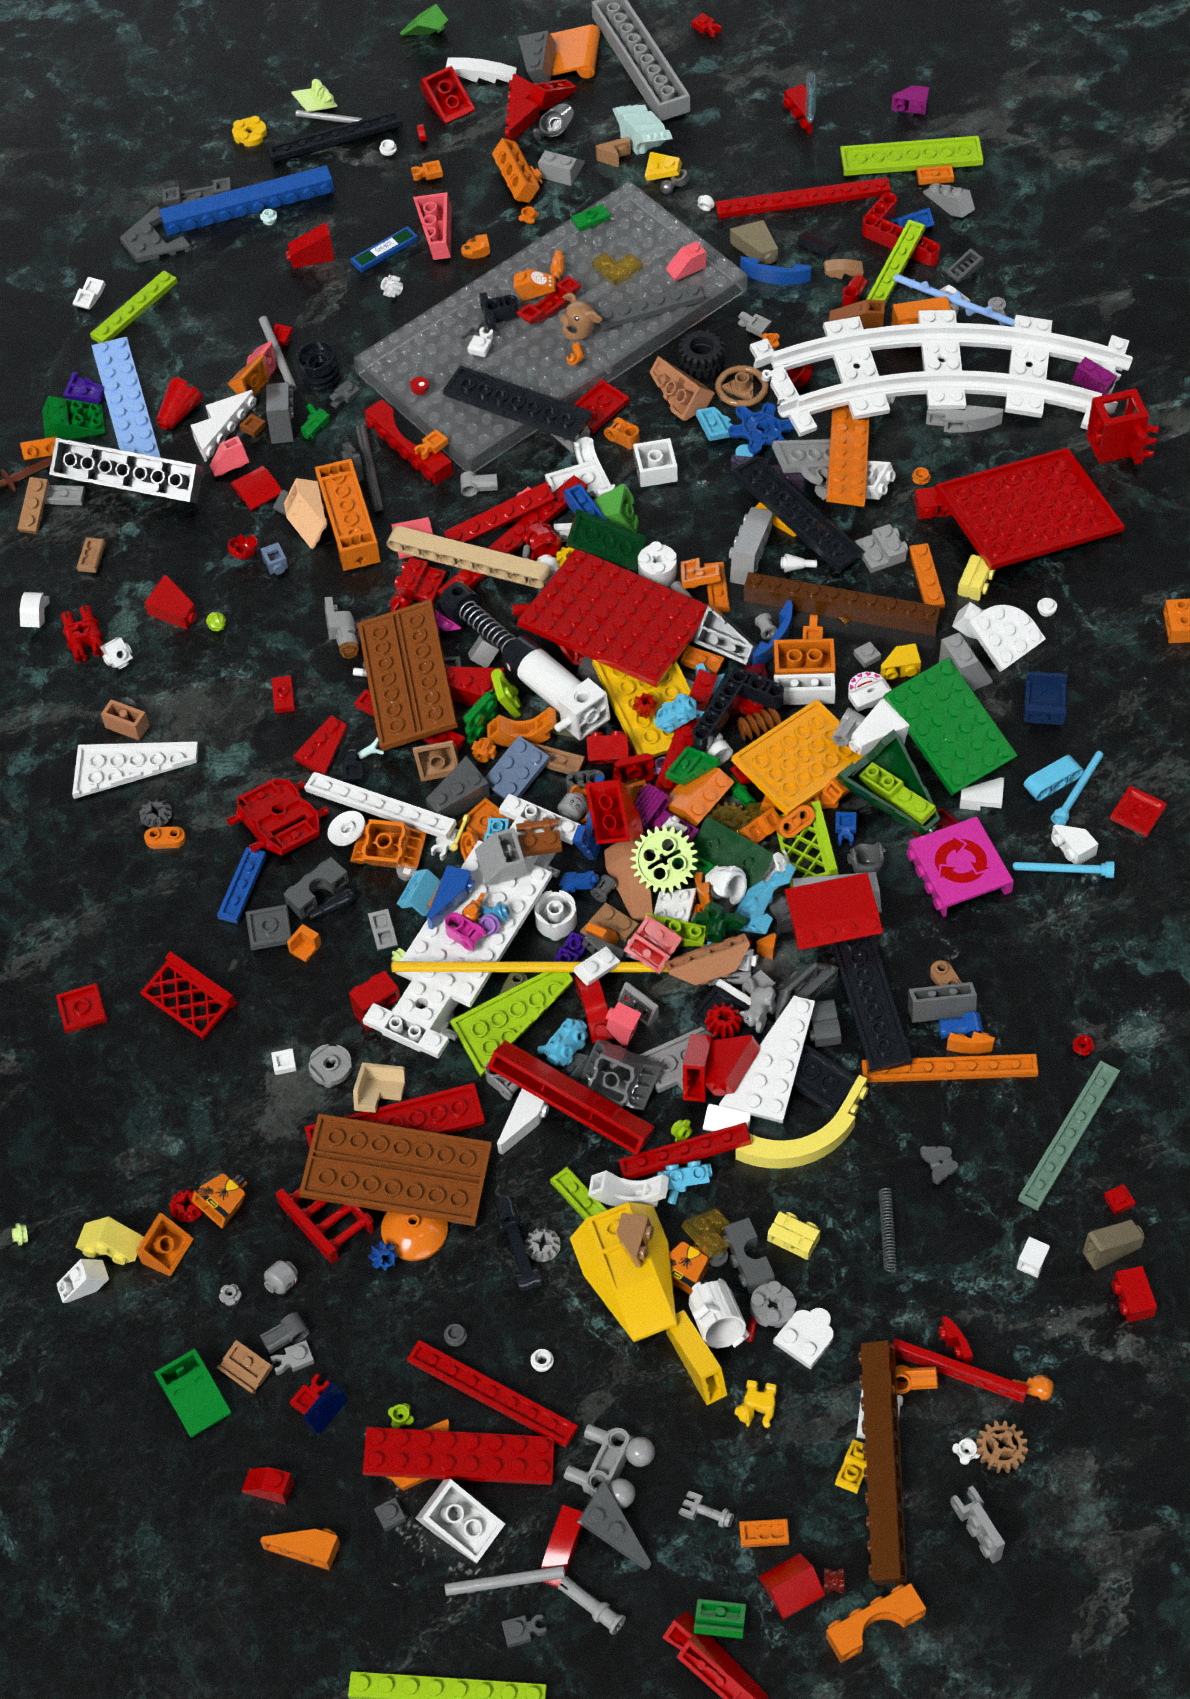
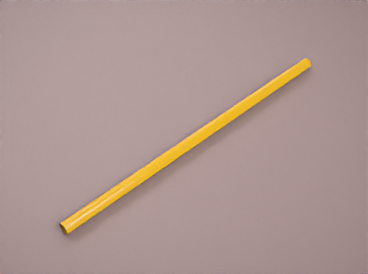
[391,961,668,972]

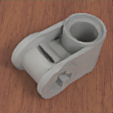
[485,1061,521,1100]

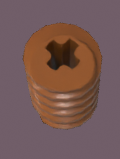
[738,708,782,741]

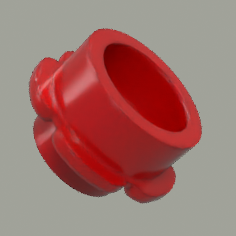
[1073,1035,1094,1056]

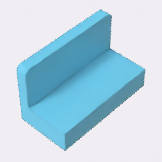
[397,869,440,916]

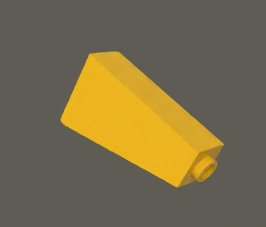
[666,1310,727,1405]

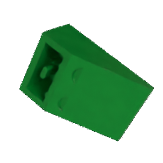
[42,396,105,440]
[154,1348,232,1438]

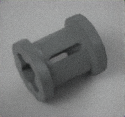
[590,875,617,903]

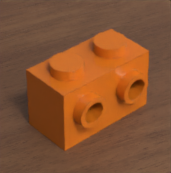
[1163,599,1190,643]

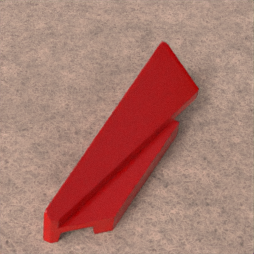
[662,1612,768,1699]

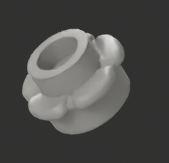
[219,1284,241,1306]

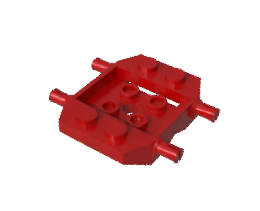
[226,779,329,855]

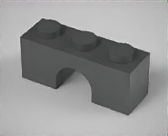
[284,857,349,919]
[721,1218,775,1294]

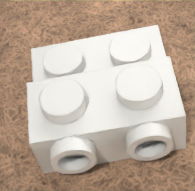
[865,461,895,500]

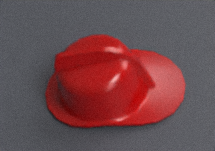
[786,363,814,387]

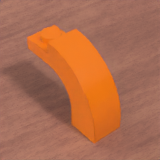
[487,707,557,747]

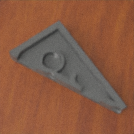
[577,1482,652,1570]

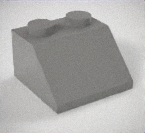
[538,150,585,186]

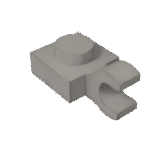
[738,311,771,337]

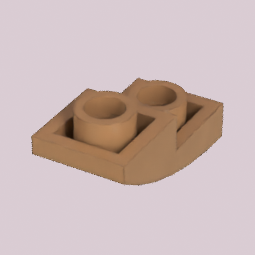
[824,259,864,279]

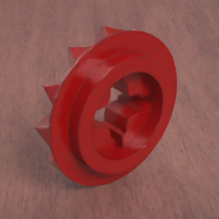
[169,1188,203,1222]

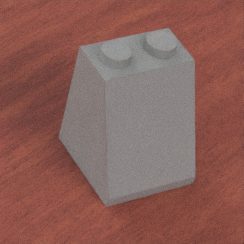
[939,633,993,691]

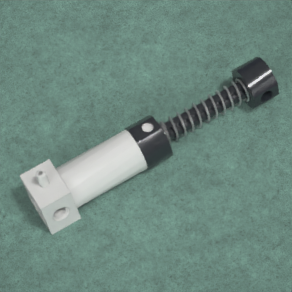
[438,581,610,741]

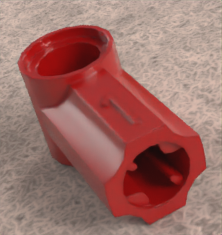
[842,274,867,307]

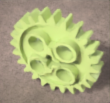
[630,825,698,893]

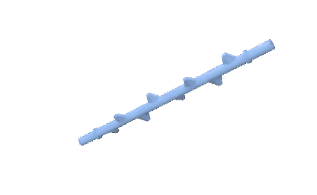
[893,274,1014,327]

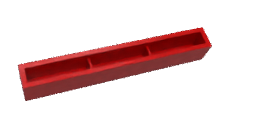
[487,1040,654,1155]

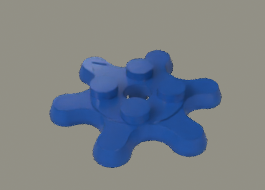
[728,403,794,455]

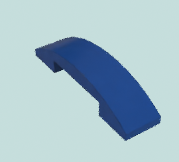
[740,256,812,285]
[752,599,793,665]

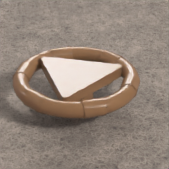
[715,365,769,407]

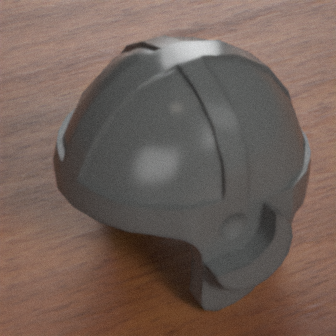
[847,842,885,874]

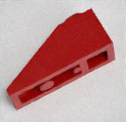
[528,79,578,111]

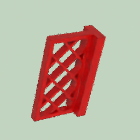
[140,951,238,1040]

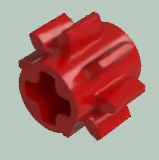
[389,593,413,612]
[632,693,658,719]

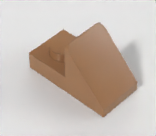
[596,137,631,167]

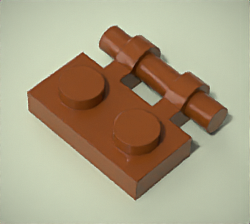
[516,817,562,857]

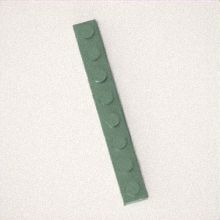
[1018,1061,1120,1211]

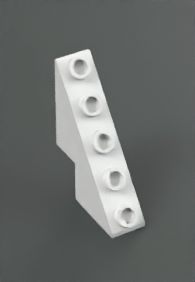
[191,390,256,461]

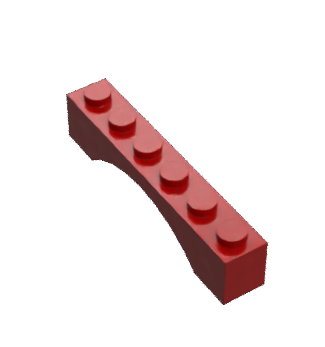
[365,399,453,485]

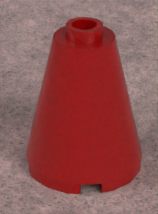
[156,377,203,430]

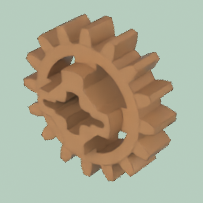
[976,1421,1028,1473]

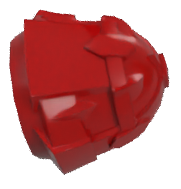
[523,522,562,561]

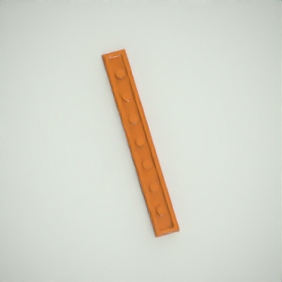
[862,1054,1038,1082]

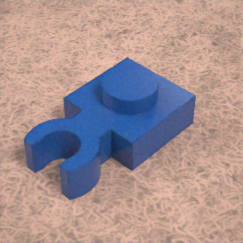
[835,812,856,846]

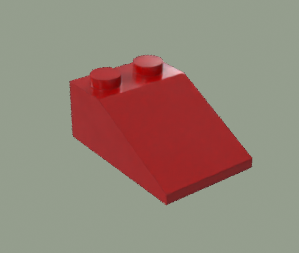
[420,65,475,124]
[585,779,644,844]

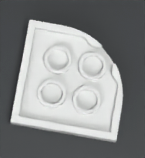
[966,605,1046,672]

